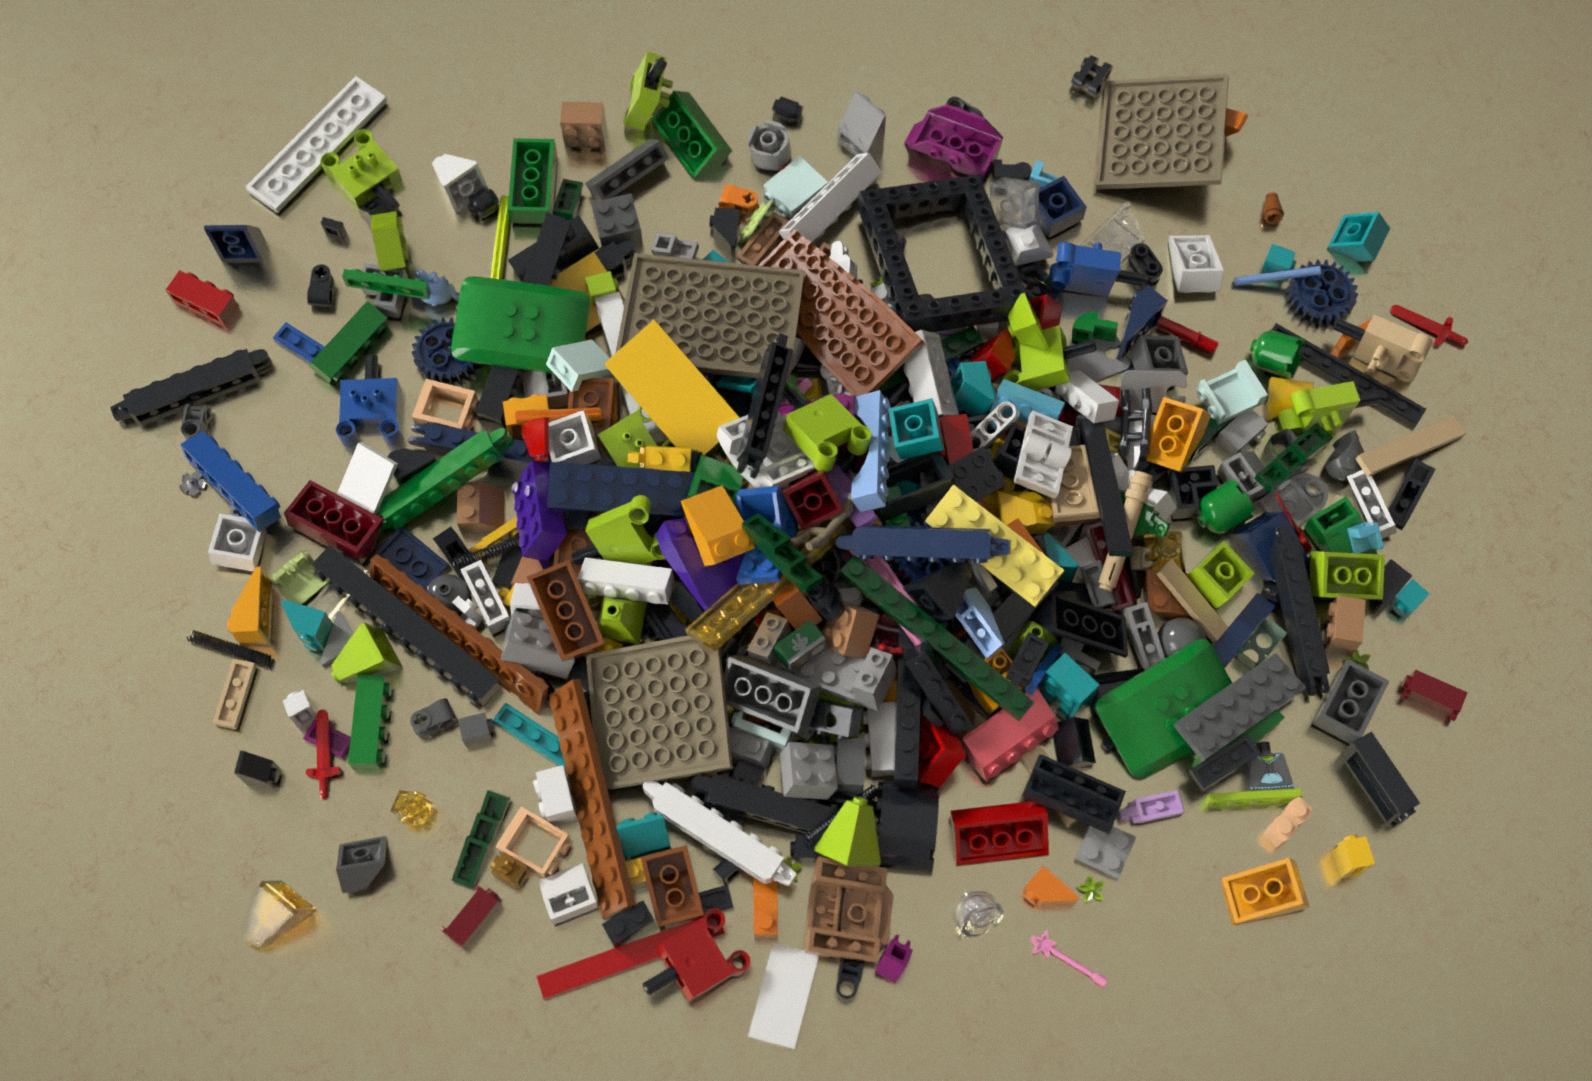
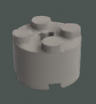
[748,121,792,171]

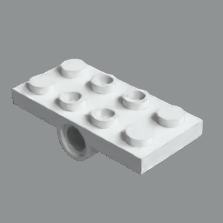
[1014,410,1073,499]

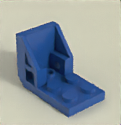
[736,486,798,585]

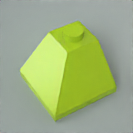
[1007,293,1050,350]

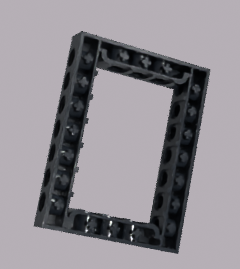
[858,175,1030,332]

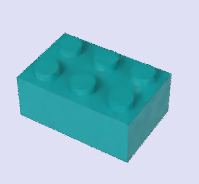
[1039,653,1099,720]

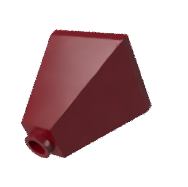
[782,470,844,530]

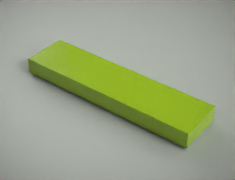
[1205,788,1303,808]

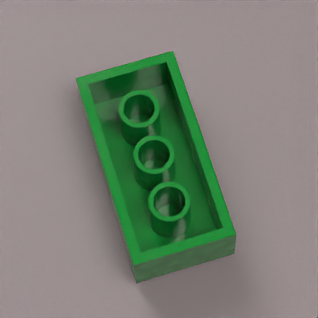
[508,138,557,224]

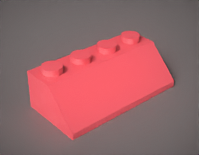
[962,688,1059,781]

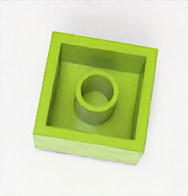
[1186,541,1255,609]

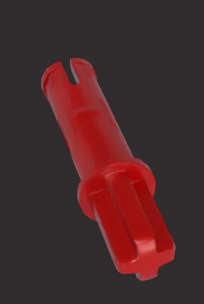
[1156,315,1219,353]

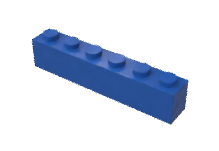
[180,431,281,532]

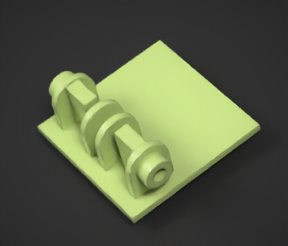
[737,200,773,245]
[269,549,328,605]

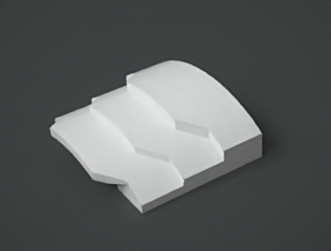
[717,412,815,489]

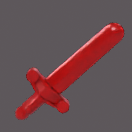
[1390,305,1468,347]
[1275,492,1312,553]
[868,643,904,662]
[306,709,342,800]

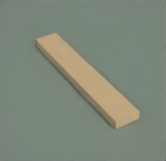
[1355,416,1466,477]

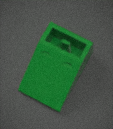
[1304,497,1378,554]

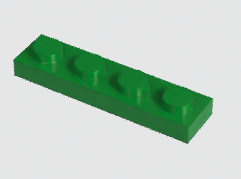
[342,269,431,300]

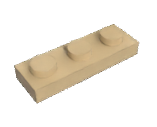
[212,659,257,730]

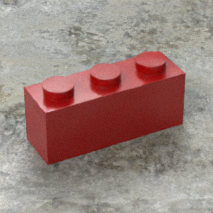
[165,270,238,325]

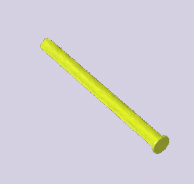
[491,195,510,279]

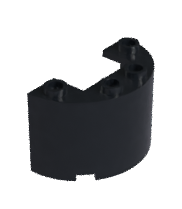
[875,779,939,876]

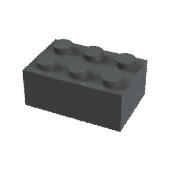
[1312,659,1389,744]

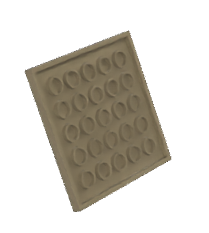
[1095,74,1229,189]
[586,630,733,790]

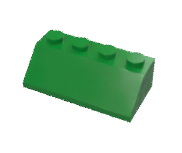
[651,90,732,179]

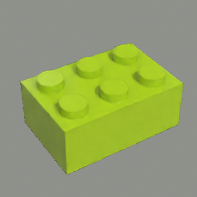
[371,211,409,271]
[1309,551,1385,600]

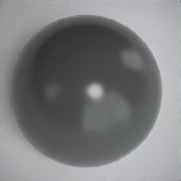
[1157,617,1207,658]

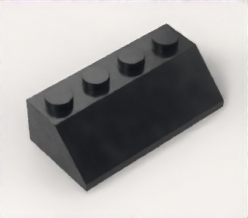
[1036,591,1128,658]

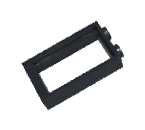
[873,451,956,522]
[1340,731,1420,825]

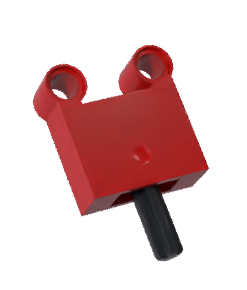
[642,908,750,1002]

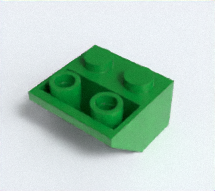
[687,455,743,506]

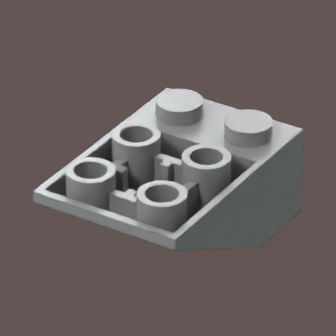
[838,90,886,158]

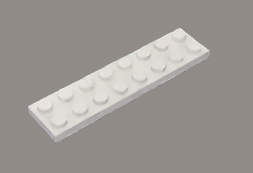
[245,76,387,213]

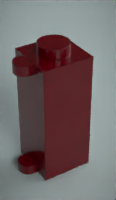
[1401,670,1468,721]
[440,885,502,950]

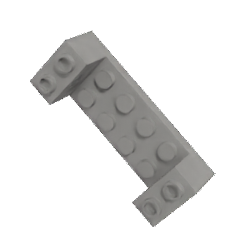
[747,612,897,711]

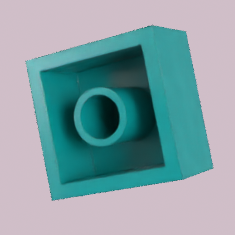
[888,398,945,460]

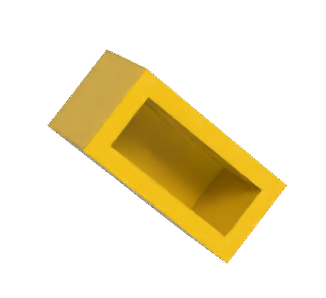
[1332,835,1375,879]

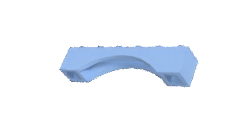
[851,390,890,512]

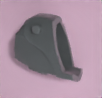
[1325,430,1364,481]

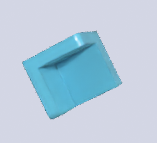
[1028,160,1057,190]
[1347,522,1384,553]

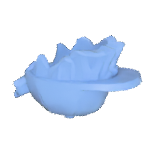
[414,269,460,306]

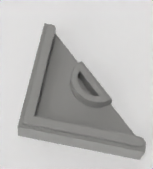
[320,611,353,667]

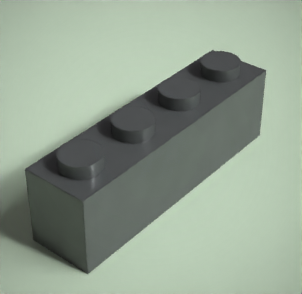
[585,139,669,201]

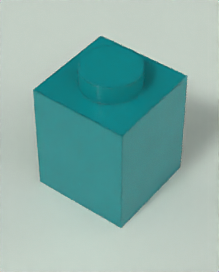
[1261,244,1297,273]
[1390,579,1430,619]

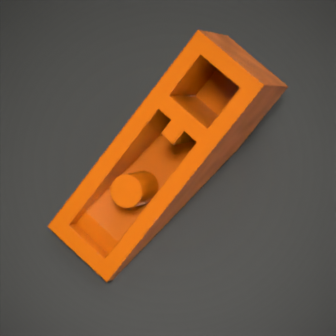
[753,877,778,940]

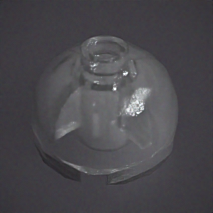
[955,891,1004,937]

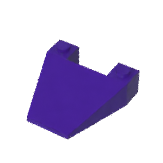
[656,518,749,612]

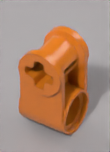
[718,184,759,217]

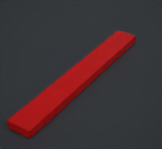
[536,917,725,1000]

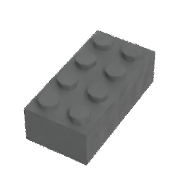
[723,654,822,733]

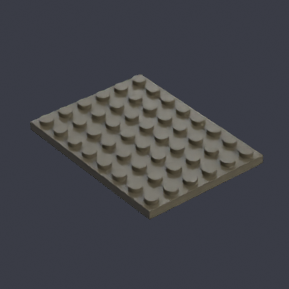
[615,253,805,382]

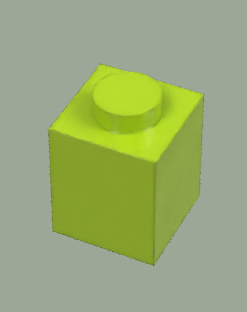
[585,271,619,305]

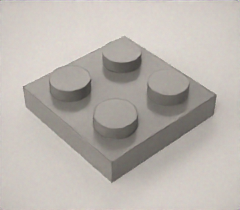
[1074,826,1136,881]

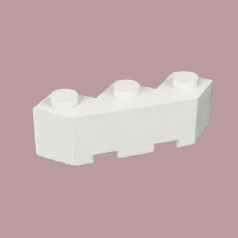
[1110,452,1177,521]

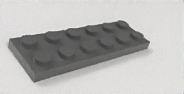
[1173,653,1306,762]

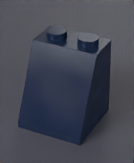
[1229,512,1309,582]

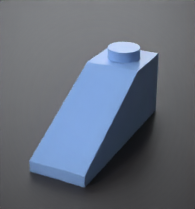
[955,588,1004,659]

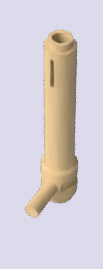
[1098,471,1153,592]

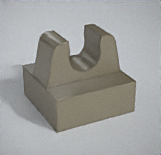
[1130,546,1156,570]

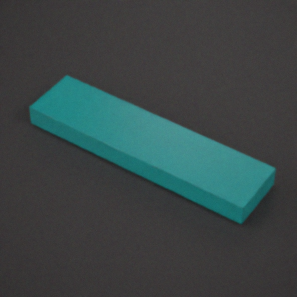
[493,702,565,769]

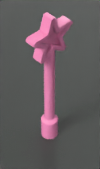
[1031,930,1108,987]

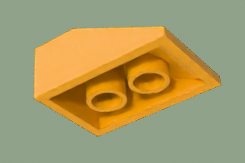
[1147,397,1211,472]
[681,486,755,566]
[227,567,272,646]
[1222,858,1310,924]

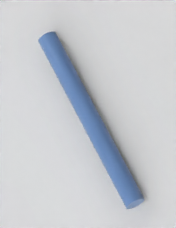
[1234,266,1321,286]

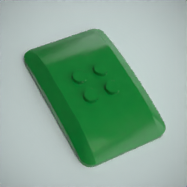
[451,276,590,374]
[1095,639,1232,778]

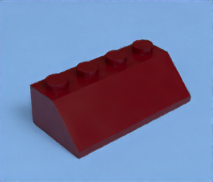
[284,480,384,565]

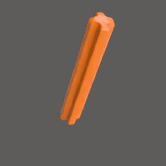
[515,408,602,424]

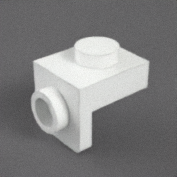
[452,596,484,628]

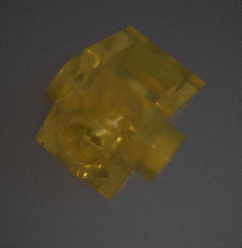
[390,790,433,826]

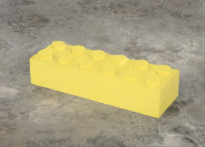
[925,485,1064,608]

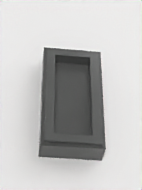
[1080,560,1117,608]

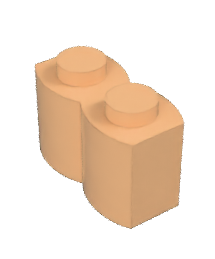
[1264,797,1312,847]

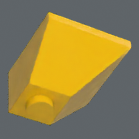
[995,490,1056,534]

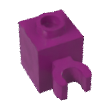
[875,934,913,983]

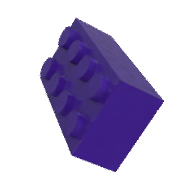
[512,460,566,562]

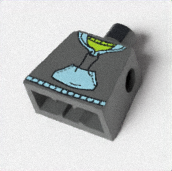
[1245,741,1295,791]

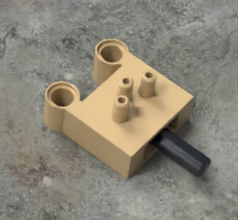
[1333,314,1433,382]

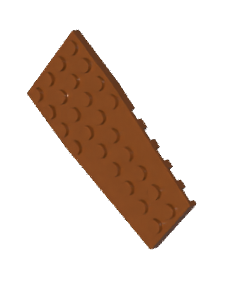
[758,229,925,396]

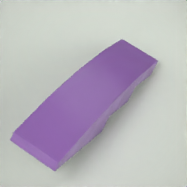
[824,462,878,528]

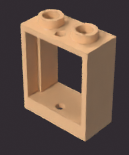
[412,379,479,431]
[496,807,571,878]

